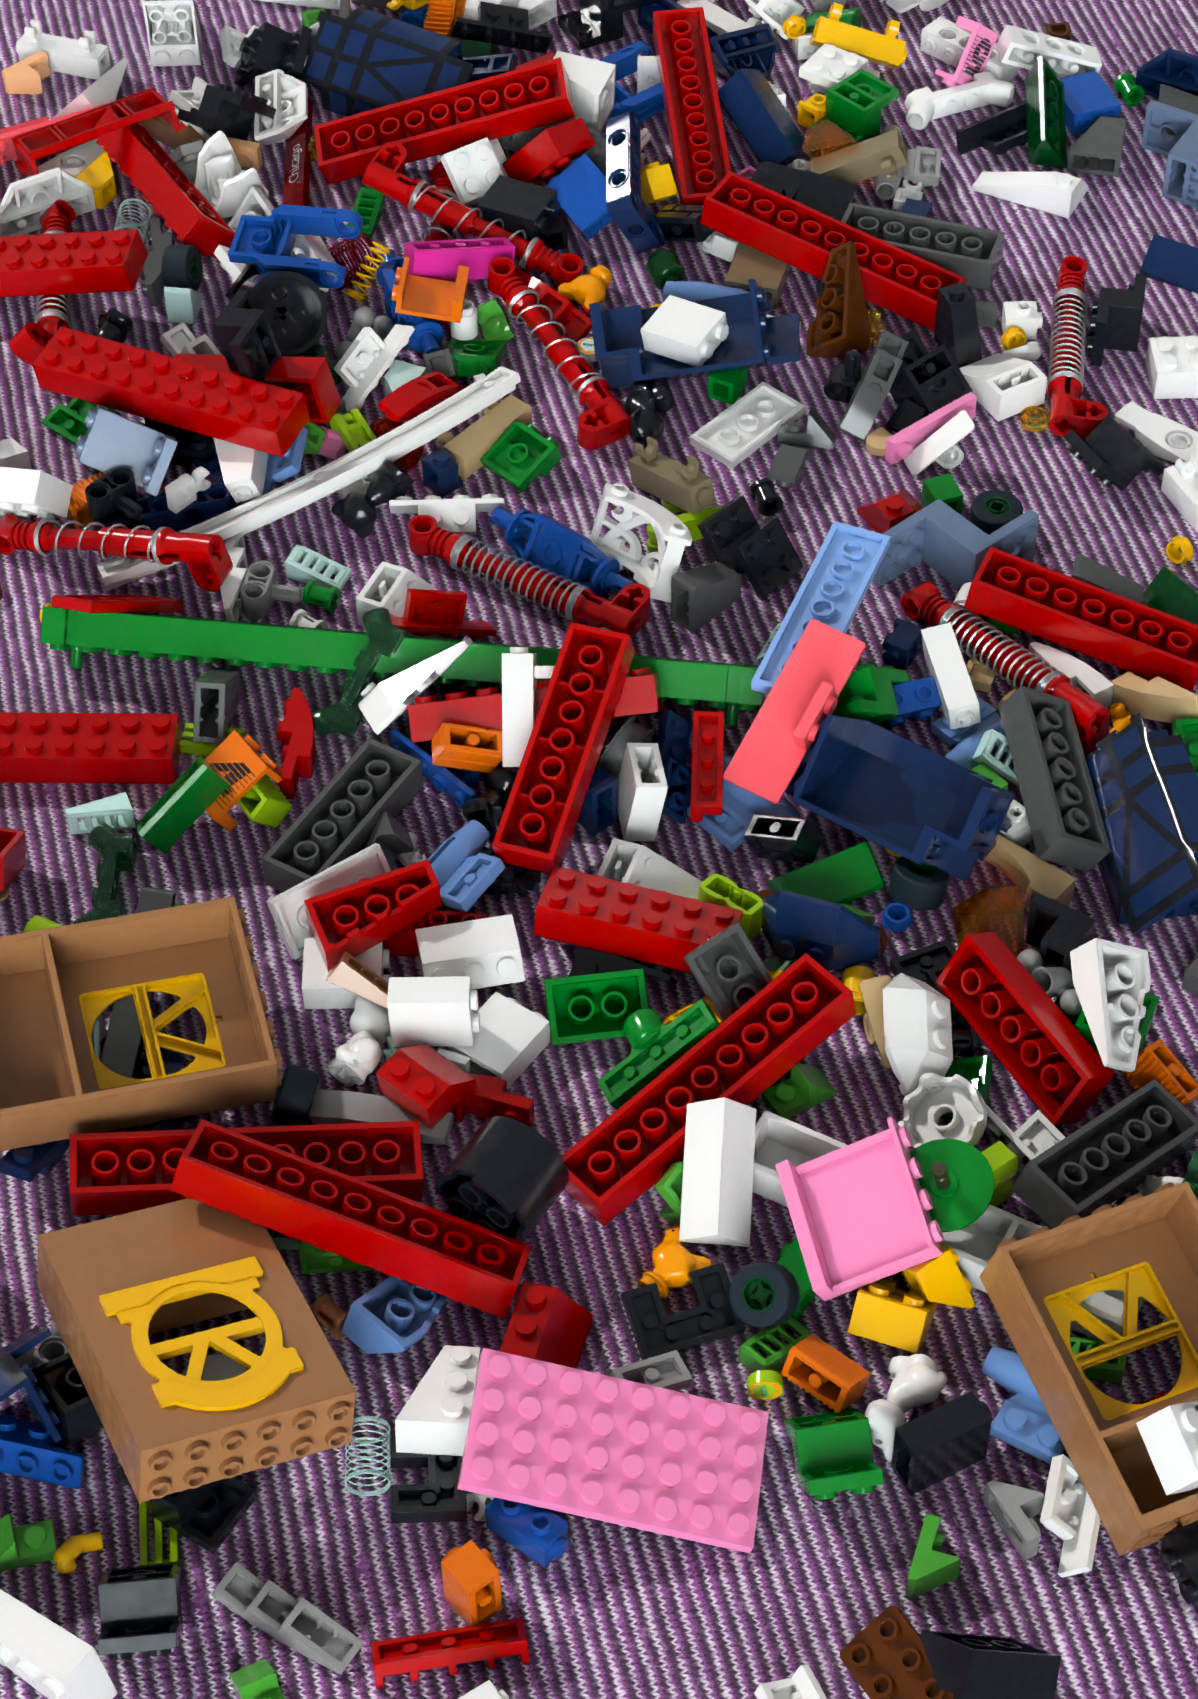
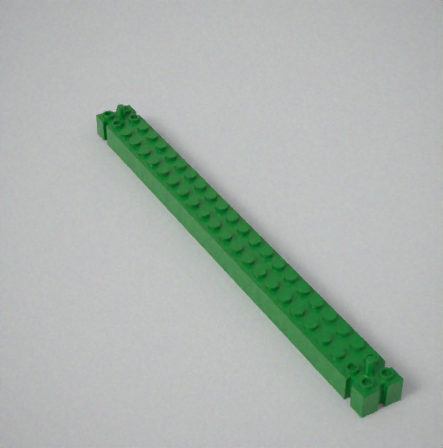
[40,606,766,726]

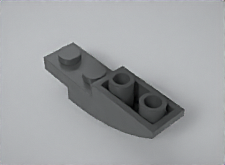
[140,217,175,307]
[838,330,909,442]

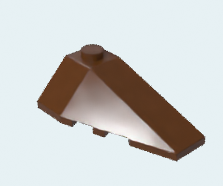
[806,241,870,358]

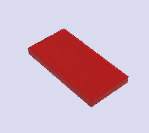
[52,595,183,613]

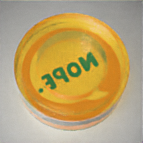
[1020,406,1049,432]

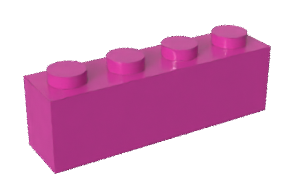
[404,237,516,283]

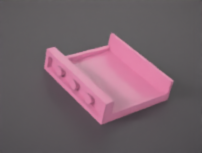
[775,1117,944,1302]

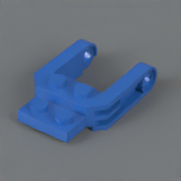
[599,41,665,123]
[228,204,363,289]

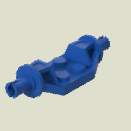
[377,249,444,354]
[490,506,635,596]

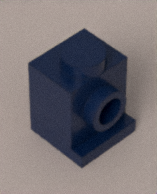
[421,449,463,498]
[882,618,924,670]

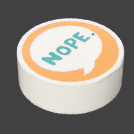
[578,337,598,362]

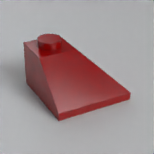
[857,489,923,534]

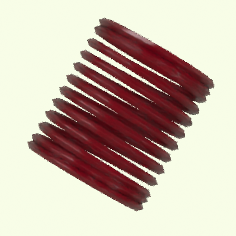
[328,233,380,290]

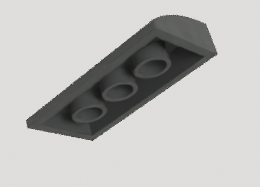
[683,923,773,1022]

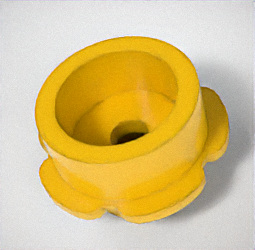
[782,15,806,39]
[1000,327,1027,350]
[1166,536,1194,564]

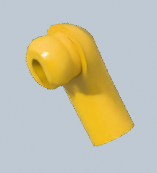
[53,1531,104,1574]

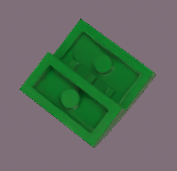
[41,398,122,445]

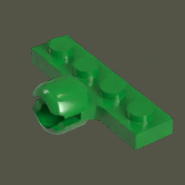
[597,999,720,1110]

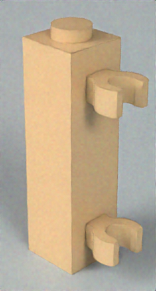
[436,395,532,480]

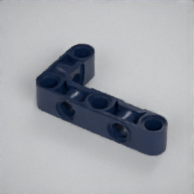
[606,111,665,253]
[92,448,233,531]

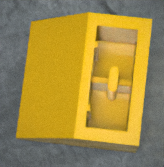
[847,1278,938,1354]

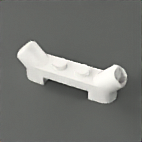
[904,71,1014,130]

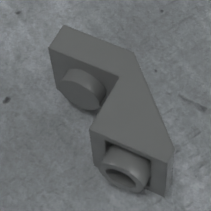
[767,444,815,488]

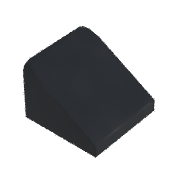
[886,398,927,432]

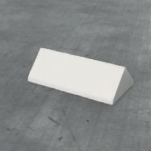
[679,1097,756,1247]

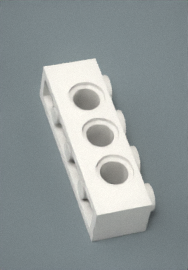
[920,16,1018,82]
[996,24,1102,78]

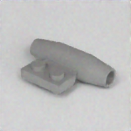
[873,125,942,200]

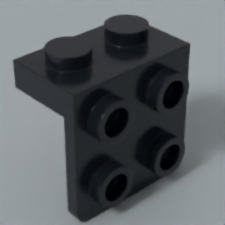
[749,161,805,200]

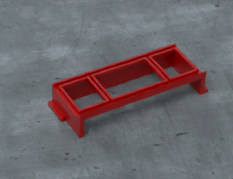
[11,87,186,176]

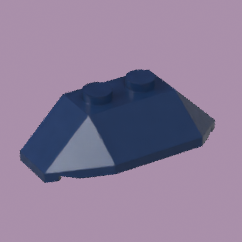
[709,23,779,79]
[1135,48,1198,98]
[761,889,881,971]

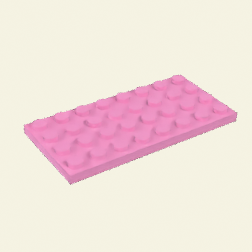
[457,1348,769,1554]

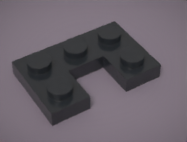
[889,939,970,1029]
[620,1262,746,1360]
[390,1431,467,1523]

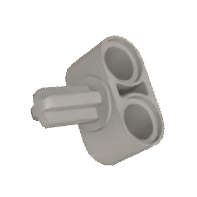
[241,560,302,620]

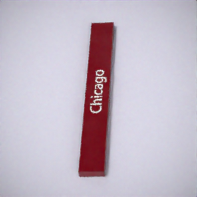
[283,97,313,206]

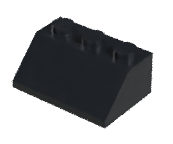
[31,1352,104,1444]
[921,1630,1061,1699]

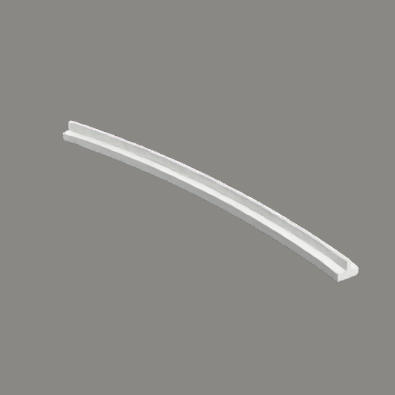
[97,366,521,591]

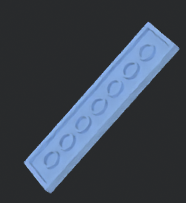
[751,521,891,694]

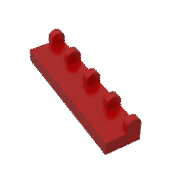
[690,711,724,822]
[370,1617,530,1688]

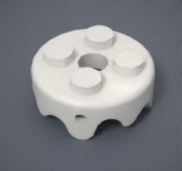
[898,1072,988,1148]

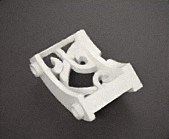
[589,483,693,603]

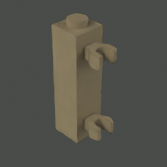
[810,129,908,184]
[627,436,716,515]

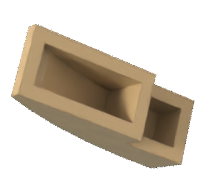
[1110,672,1198,723]

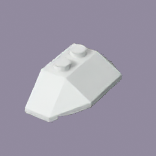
[254,69,308,145]
[0,167,96,237]
[882,973,953,1096]

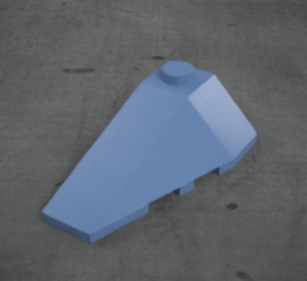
[341,1276,448,1354]

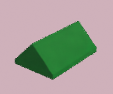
[136,755,230,853]
[768,841,884,904]
[544,968,648,1046]

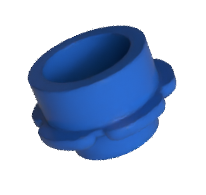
[881,902,913,932]

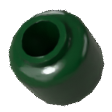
[646,249,685,289]

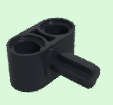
[824,349,866,403]
[85,468,143,521]

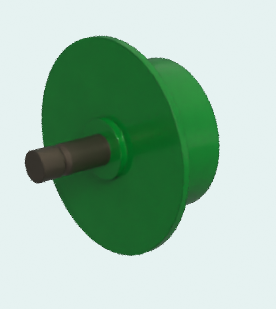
[910,1139,994,1232]

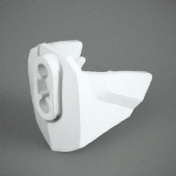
[195,131,269,218]

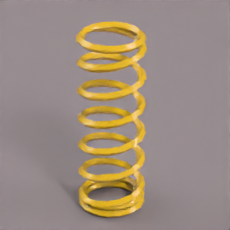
[345,241,391,302]

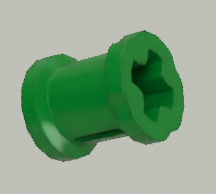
[1114,73,1145,106]
[302,580,340,613]

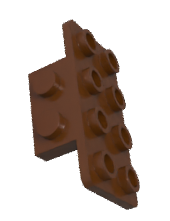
[840,1606,954,1699]

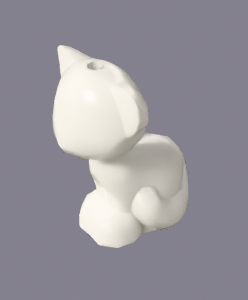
[326,995,391,1086]
[865,1354,947,1461]

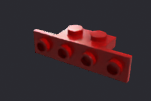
[374,589,497,639]

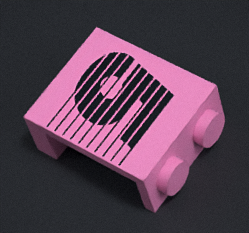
[935,16,999,87]

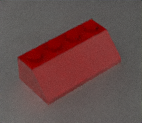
[500,1281,593,1369]

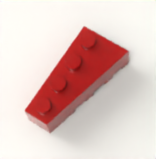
[304,859,441,973]

